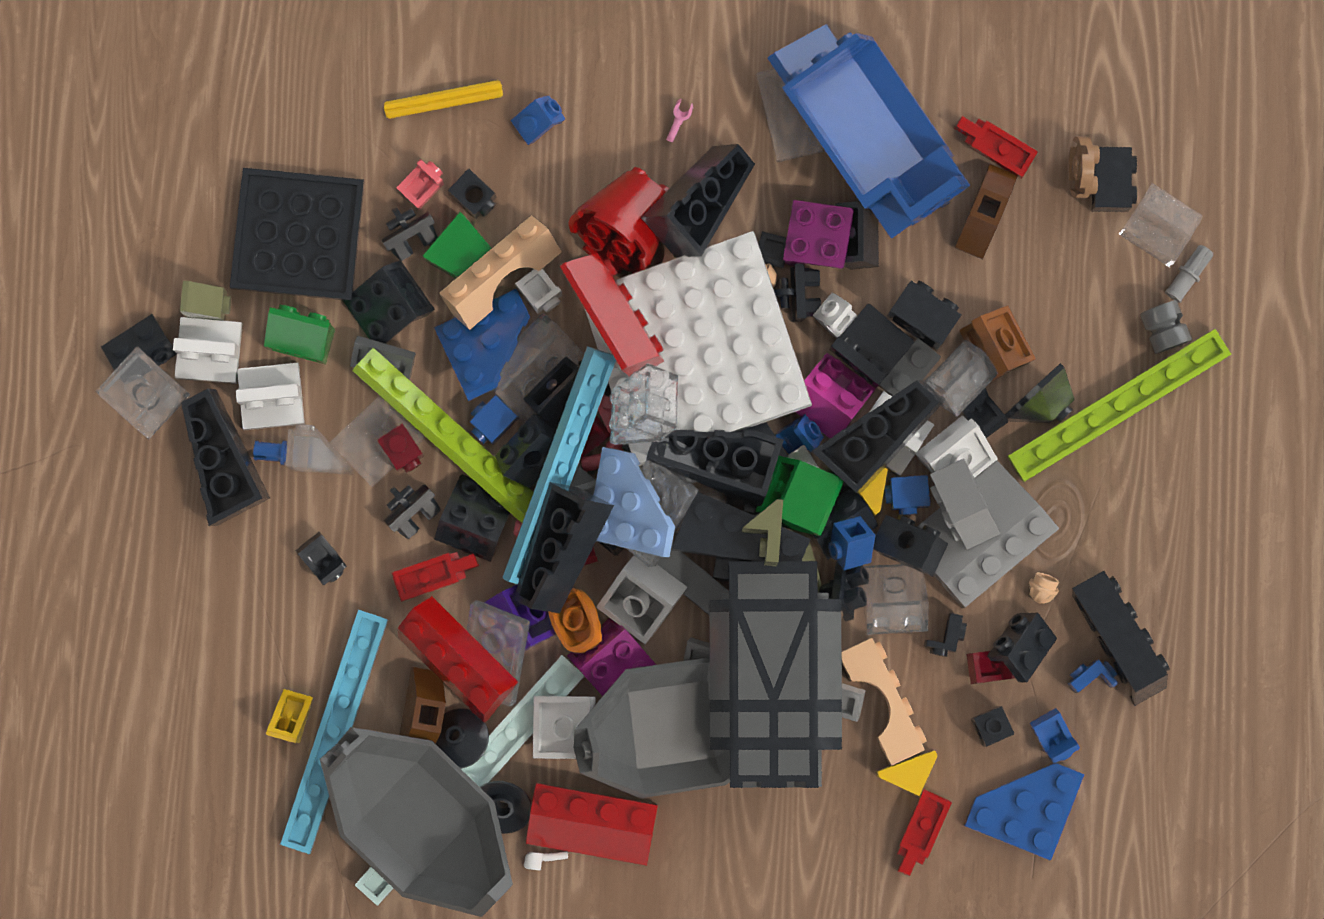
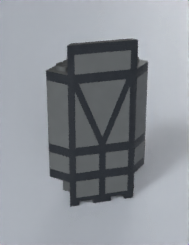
[709,561,842,788]

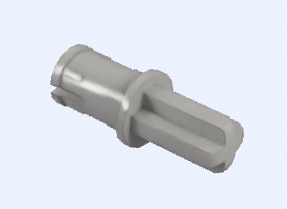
[1165,245,1213,303]

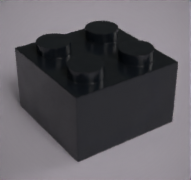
[886,280,962,352]

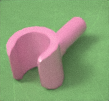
[666,99,693,142]

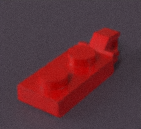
[954,116,1038,179]
[391,552,479,602]
[897,789,952,876]

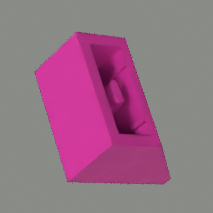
[796,353,875,439]

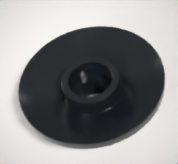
[436,708,489,769]
[480,781,532,834]

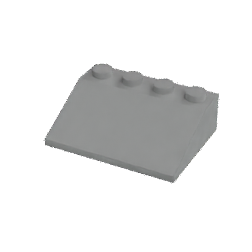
[907,460,1059,609]

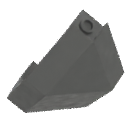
[573,657,730,798]
[320,727,513,917]

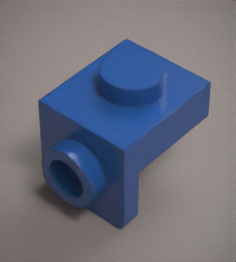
[510,96,565,145]
[775,414,824,454]
[1067,660,1118,693]
[1030,708,1080,763]

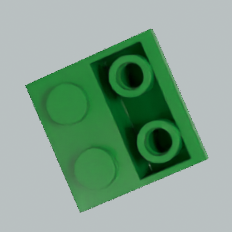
[264,304,335,365]
[755,456,844,536]

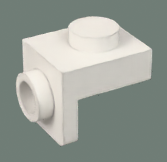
[515,269,562,314]
[813,292,857,338]

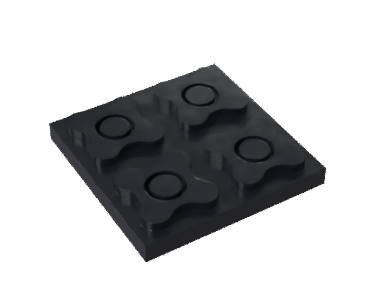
[230,168,365,301]

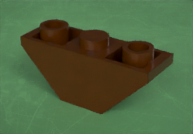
[955,164,1018,260]
[399,667,446,744]

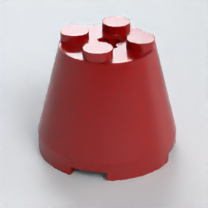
[568,167,669,274]

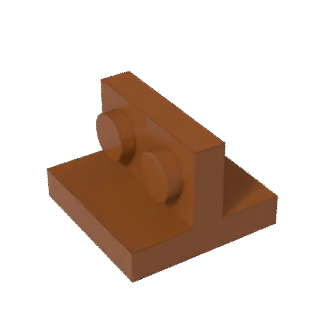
[959,305,1036,384]

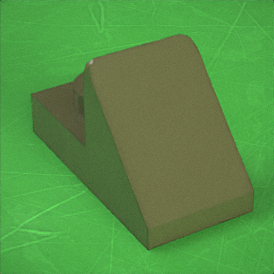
[742,499,783,566]

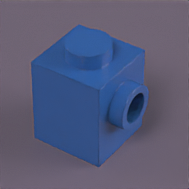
[470,395,518,445]
[884,475,930,515]
[829,516,875,570]

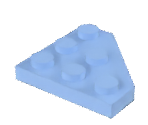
[594,447,675,557]

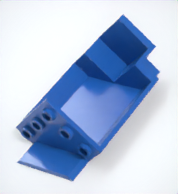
[767,24,970,238]

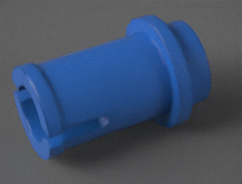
[253,441,293,465]

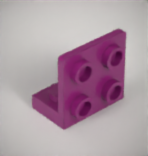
[783,200,854,269]
[567,618,656,696]

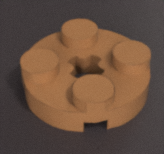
[1068,137,1100,198]

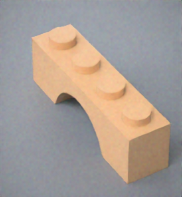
[439,215,562,330]
[842,638,927,766]

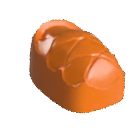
[548,588,602,653]

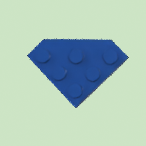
[434,288,530,401]
[964,763,1085,860]

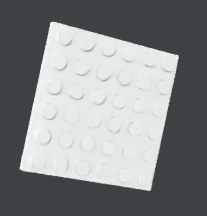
[585,231,812,466]

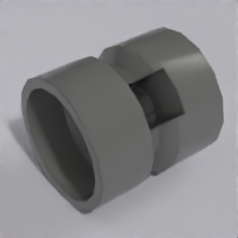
[1140,300,1192,354]

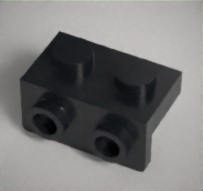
[101,314,177,386]
[987,612,1057,683]

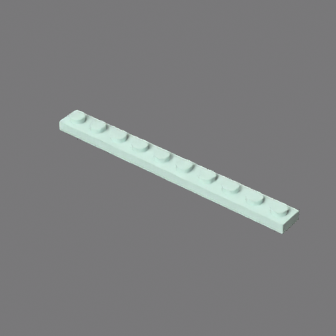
[355,655,584,906]

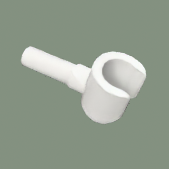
[524,851,568,870]

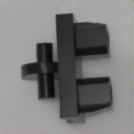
[381,207,438,261]
[774,264,821,322]
[384,483,441,539]
[819,561,869,622]

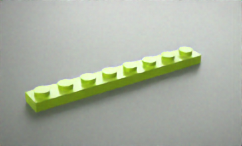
[1007,329,1232,482]
[352,348,534,523]

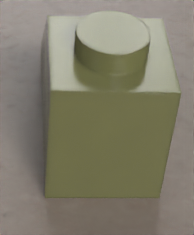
[180,281,231,321]

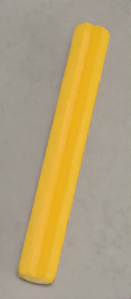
[384,80,503,119]

